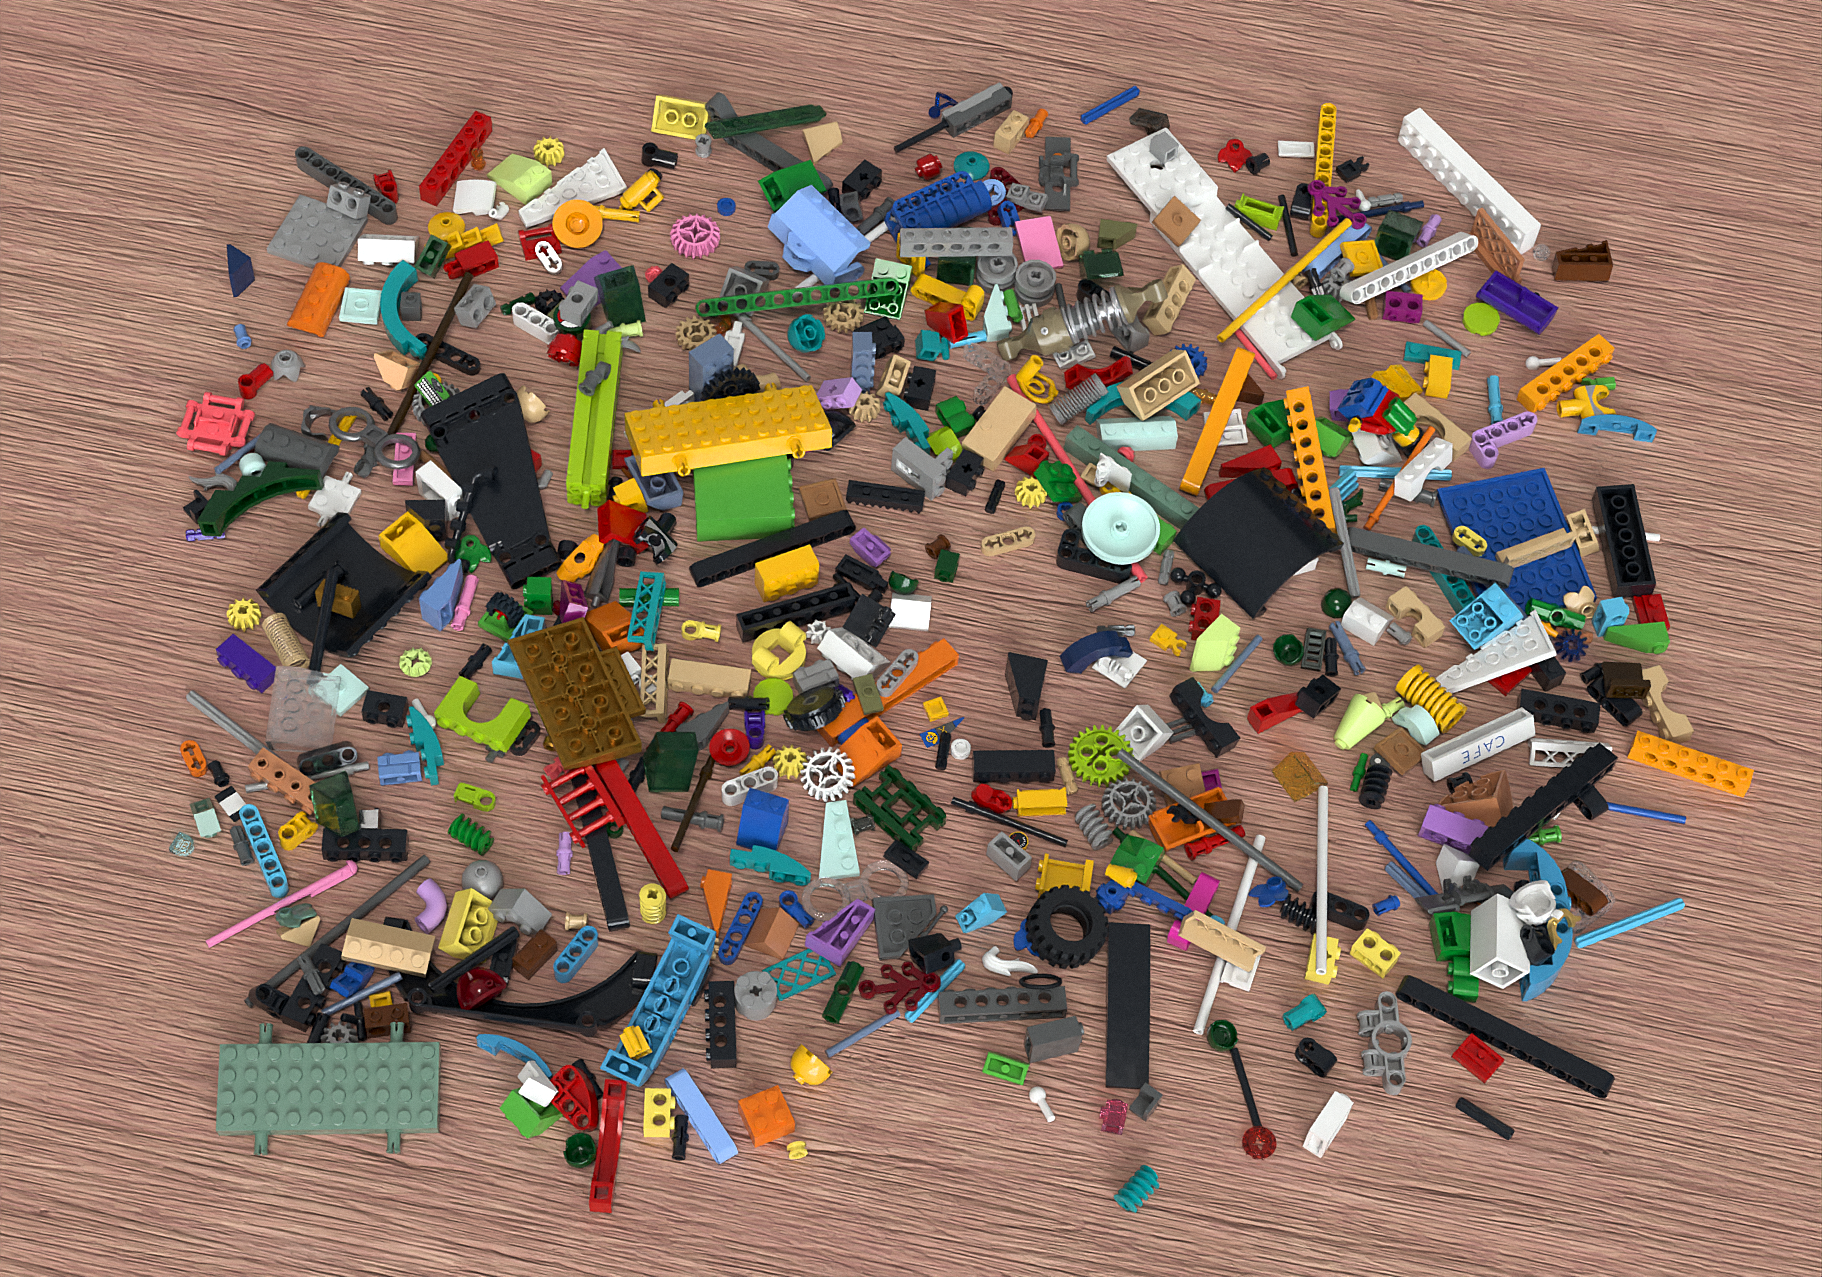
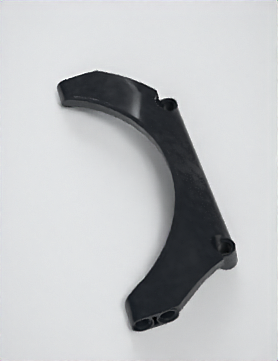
[383,916,657,1037]

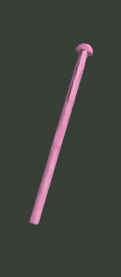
[206,860,358,948]

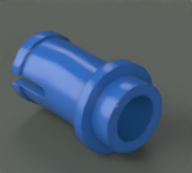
[1372,895,1400,916]

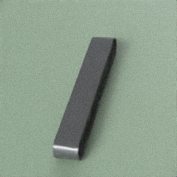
[295,146,398,225]

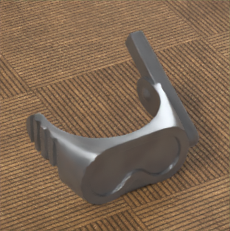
[301,405,337,440]

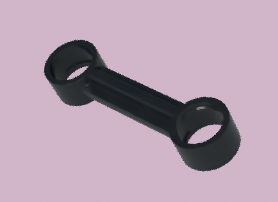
[557,540,637,567]

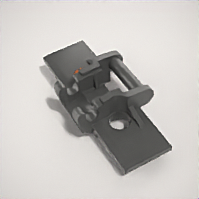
[1038,136,1079,211]
[1415,875,1514,914]

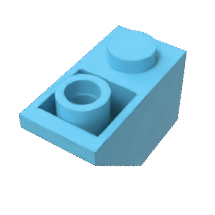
[955,893,1007,933]

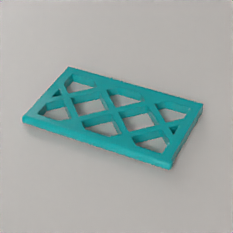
[762,948,836,1001]

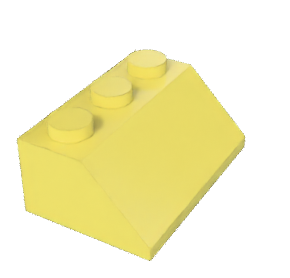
[651,94,711,139]
[438,888,498,964]

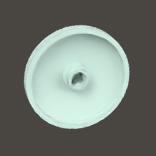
[1082,492,1160,565]

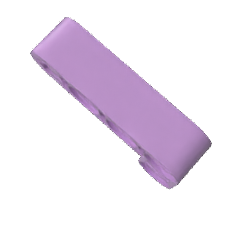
[1469,411,1537,469]

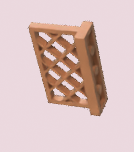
[1468,207,1525,284]

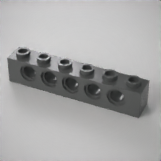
[938,986,1067,1024]

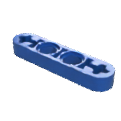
[718,892,763,965]

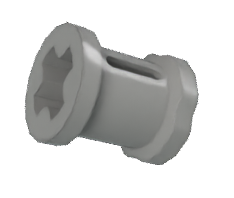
[695,134,712,158]
[1330,257,1355,282]
[1163,591,1187,617]

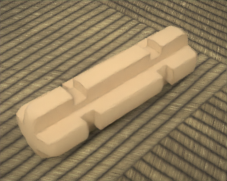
[1057,757,1078,795]

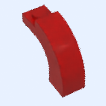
[1064,356,1133,394]

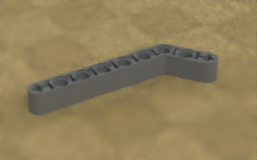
[705,92,833,196]

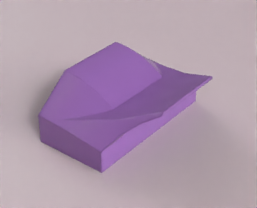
[849,528,891,567]

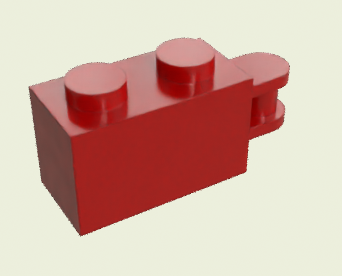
[443,240,499,279]

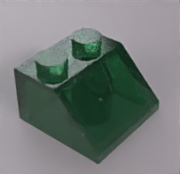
[1078,248,1124,280]

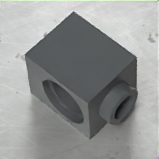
[840,191,863,222]
[400,292,422,321]

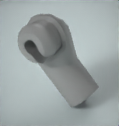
[537,470,553,490]

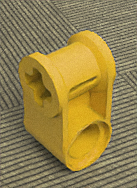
[278,811,318,851]

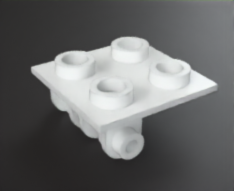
[1094,453,1132,493]
[1092,652,1147,688]

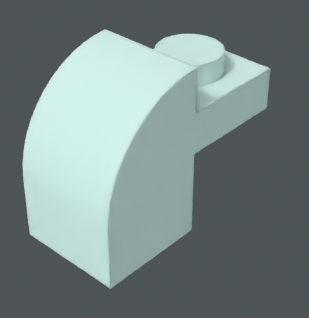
[1392,704,1440,745]

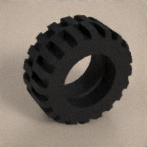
[1025,885,1109,969]

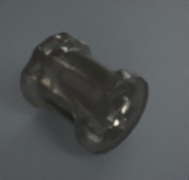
[850,813,875,836]

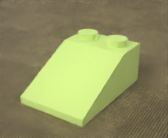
[487,153,552,205]

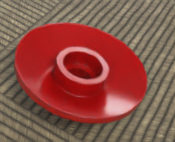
[709,729,750,766]

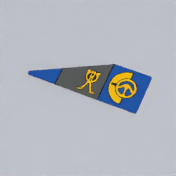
[920,717,964,748]

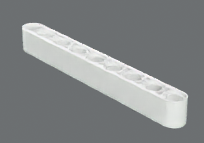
[1340,232,1478,304]

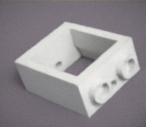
[416,460,463,521]
[1302,1091,1354,1158]

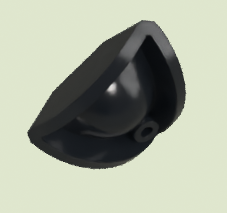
[823,410,856,451]

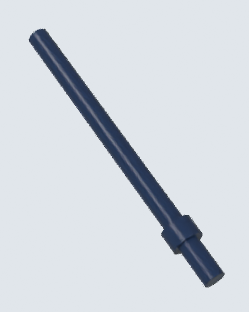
[1332,200,1424,223]

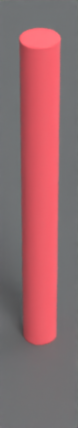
[1234,328,1278,380]

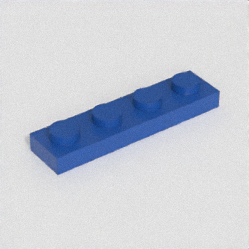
[1127,882,1193,922]

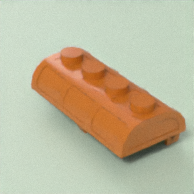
[287,262,350,337]
[1148,787,1235,852]

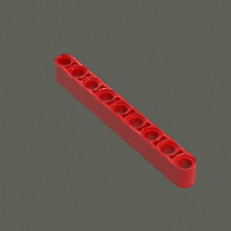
[592,759,689,899]

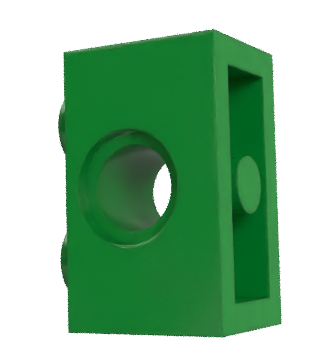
[523,577,553,615]

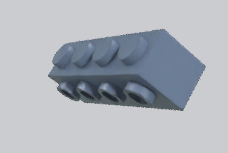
[850,332,876,394]

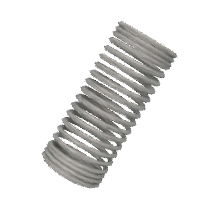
[1049,373,1108,425]

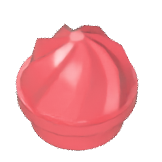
[645,266,662,283]
[1117,447,1135,462]

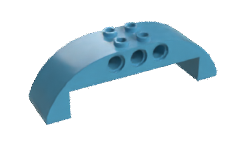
[1502,839,1573,1001]
[600,914,716,1087]

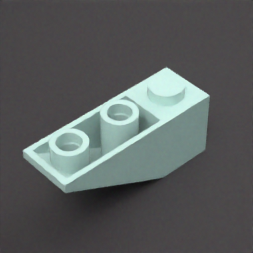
[982,284,1012,342]

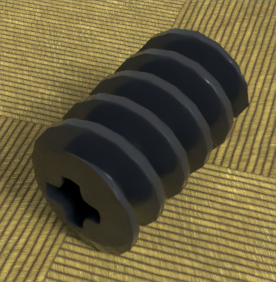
[1359,764,1393,809]
[1279,894,1317,935]

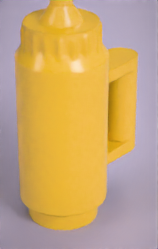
[619,170,665,212]

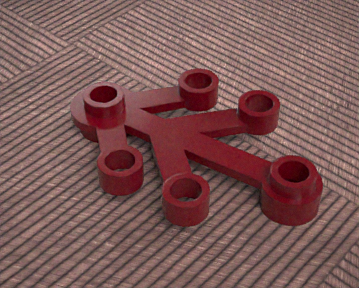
[858,961,941,1014]

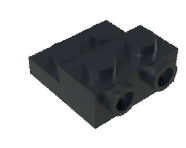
[853,316,905,360]

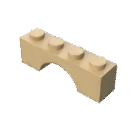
[1404,393,1472,462]
[1642,665,1694,744]

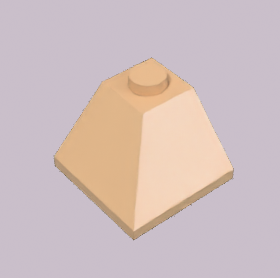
[374,350,421,390]

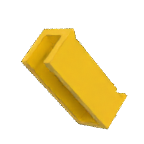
[1012,787,1067,817]

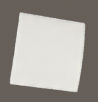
[453,180,497,216]
[1202,409,1248,446]

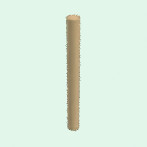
[1129,830,1197,885]

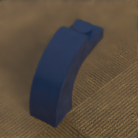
[1060,631,1133,673]

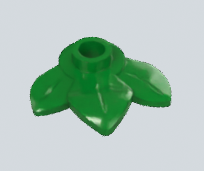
[455,535,492,573]

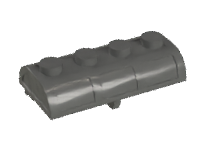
[255,423,340,479]

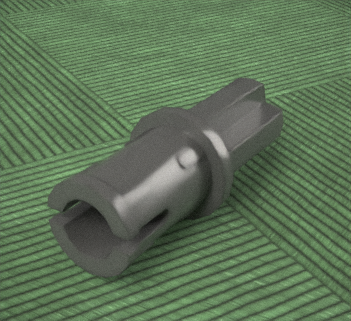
[230,826,254,866]
[296,953,325,995]

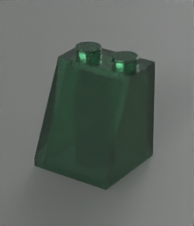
[1375,210,1423,261]
[936,226,976,286]
[642,732,699,792]
[309,771,360,837]

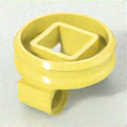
[752,621,806,680]

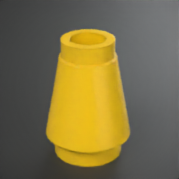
[1105,864,1138,888]

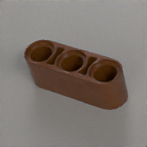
[1561,868,1608,916]

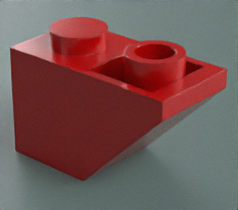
[1005,443,1050,479]

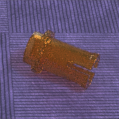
[471,148,486,171]

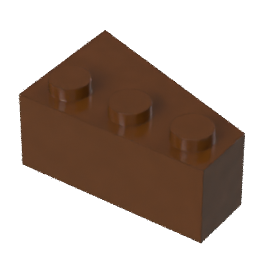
[1552,240,1613,281]

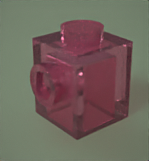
[1099,1099,1128,1135]

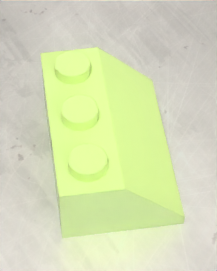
[1190,614,1240,672]

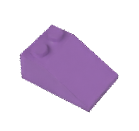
[560,250,628,307]

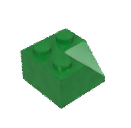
[1110,835,1165,887]

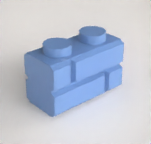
[377,750,422,786]

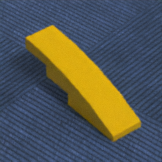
[424,223,504,259]

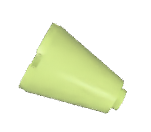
[1333,694,1386,750]

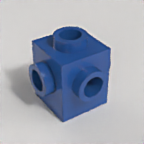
[1096,879,1129,915]

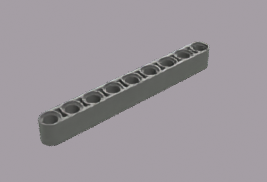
[1347,527,1514,589]

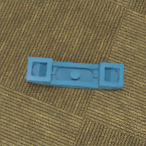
[1577,414,1657,443]
[476,1034,552,1080]

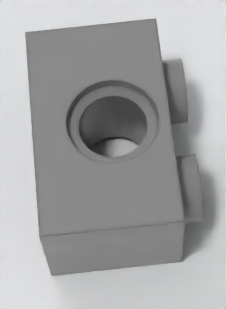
[559,280,598,327]

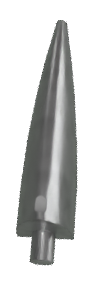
[584,539,620,608]

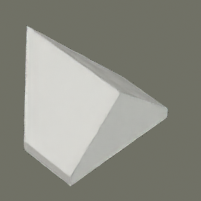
[1436,844,1480,891]

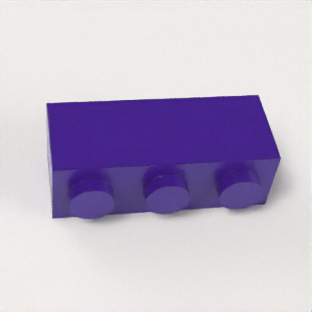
[216,634,279,693]

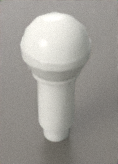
[1355,189,1371,211]

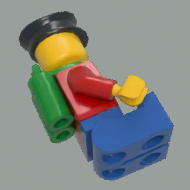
[1337,378,1430,456]

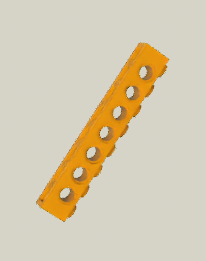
[1284,386,1337,534]

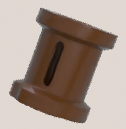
[925,534,951,559]

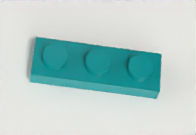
[1403,341,1462,370]

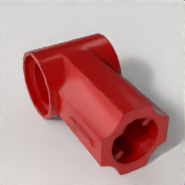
[238,363,274,399]

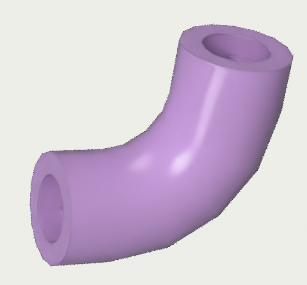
[415,878,447,934]

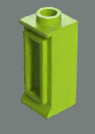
[1234,193,1284,231]

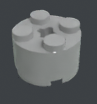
[734,971,777,1021]

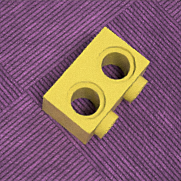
[1350,928,1401,979]
[643,1088,675,1137]

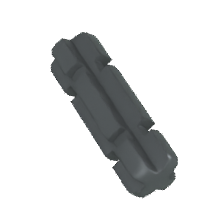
[1096,624,1135,637]

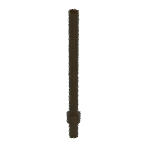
[671,755,715,852]

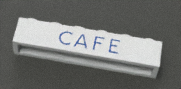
[1421,707,1536,782]

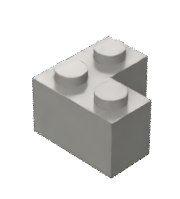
[488,888,552,935]

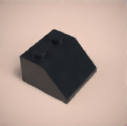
[405,499,448,542]

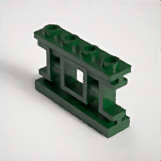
[853,764,946,852]

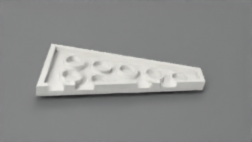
[518,148,627,228]
[1436,610,1556,693]

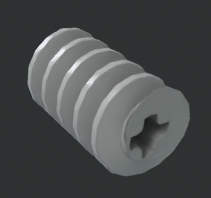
[1075,804,1113,850]

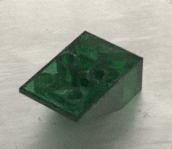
[594,265,646,328]

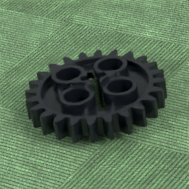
[700,367,760,401]

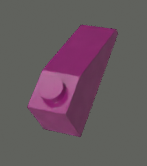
[560,580,588,623]

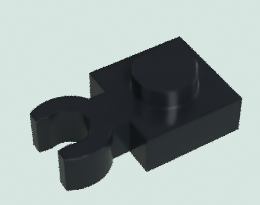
[1335,156,1369,183]
[1167,804,1202,824]

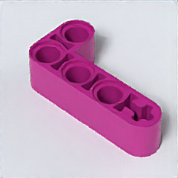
[1167,872,1221,951]

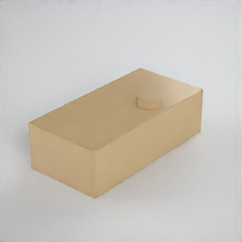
[962,386,1036,472]

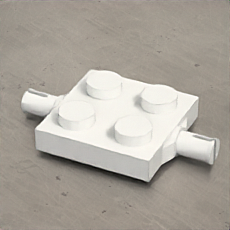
[308,472,361,528]

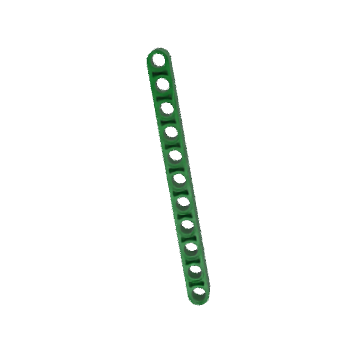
[695,277,899,317]

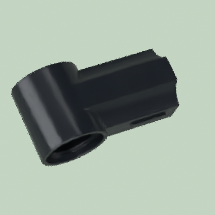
[641,142,678,169]

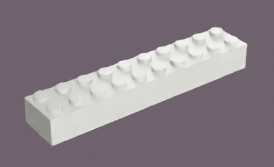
[1398,108,1541,254]

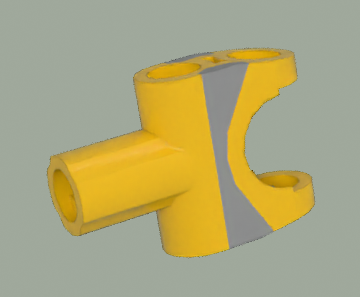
[1556,385,1617,420]

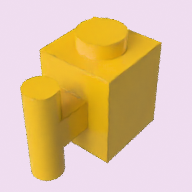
[619,1025,652,1061]

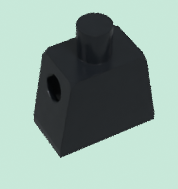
[908,933,962,974]

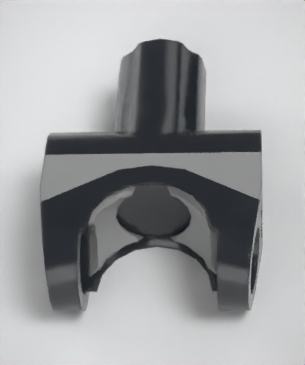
[632,512,678,565]

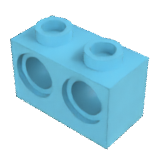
[1591,597,1629,637]

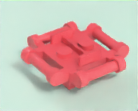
[176,392,255,456]

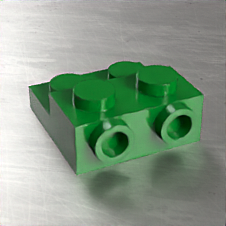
[1034,460,1082,503]

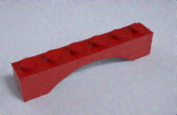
[589,1079,627,1213]

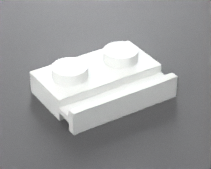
[1220,955,1261,992]

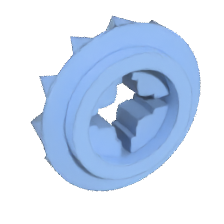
[983,179,1006,207]

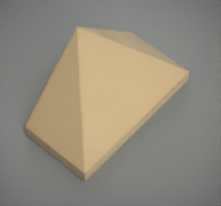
[275,915,320,947]

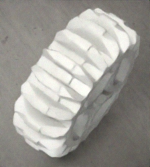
[800,747,855,802]

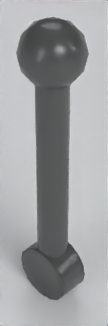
[920,905,948,937]

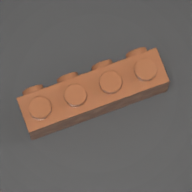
[248,747,332,817]

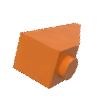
[700,869,732,938]

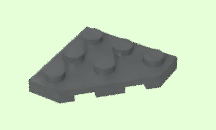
[872,894,937,960]

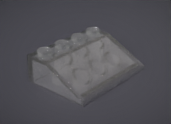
[265,666,341,752]

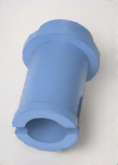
[233,324,252,349]

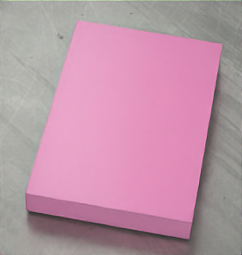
[1014,216,1063,269]

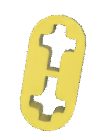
[1452,526,1487,557]

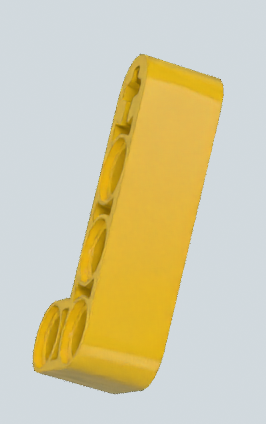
[910,274,985,321]

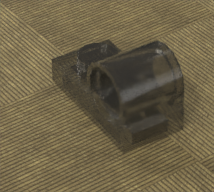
[1129,108,1170,136]

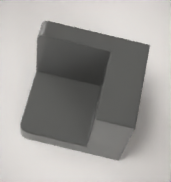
[1129,1082,1163,1122]

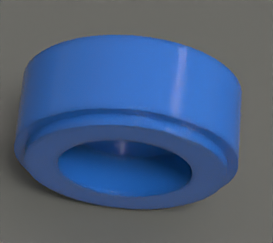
[717,198,736,216]

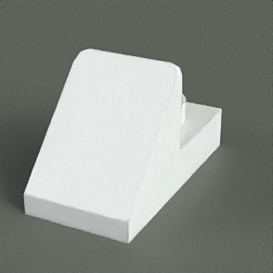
[517,1061,558,1107]

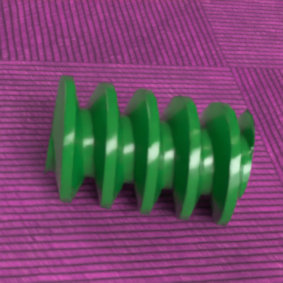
[448,813,494,856]

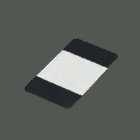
[215,786,247,822]

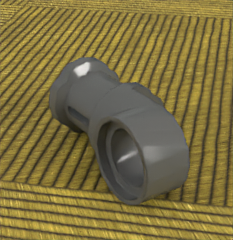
[578,361,611,396]
[354,443,378,478]

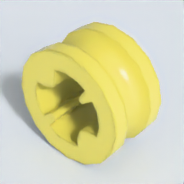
[787,1141,808,1159]

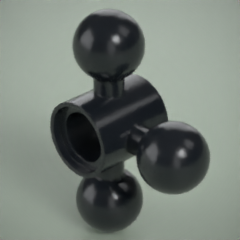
[1170,567,1222,606]

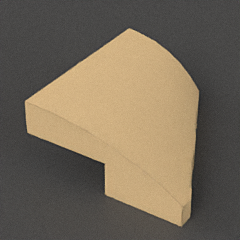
[803,121,842,165]

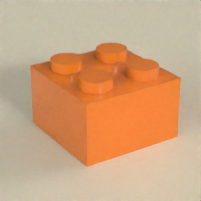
[738,1085,795,1148]

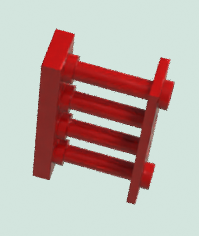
[540,765,626,849]

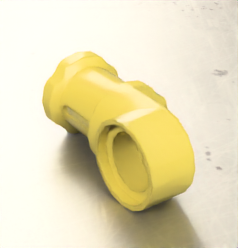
[681,620,722,642]

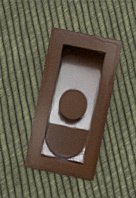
[1202,799,1245,824]

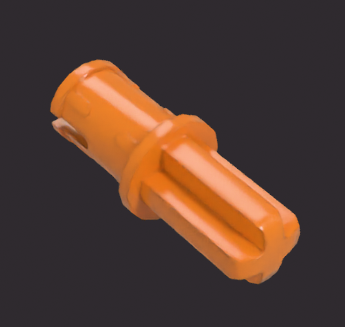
[1024,108,1048,138]

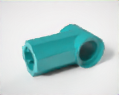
[1282,993,1327,1031]

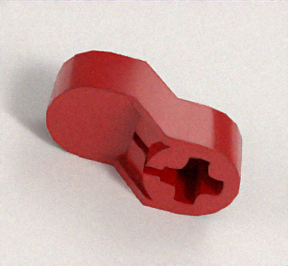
[971,783,1012,814]

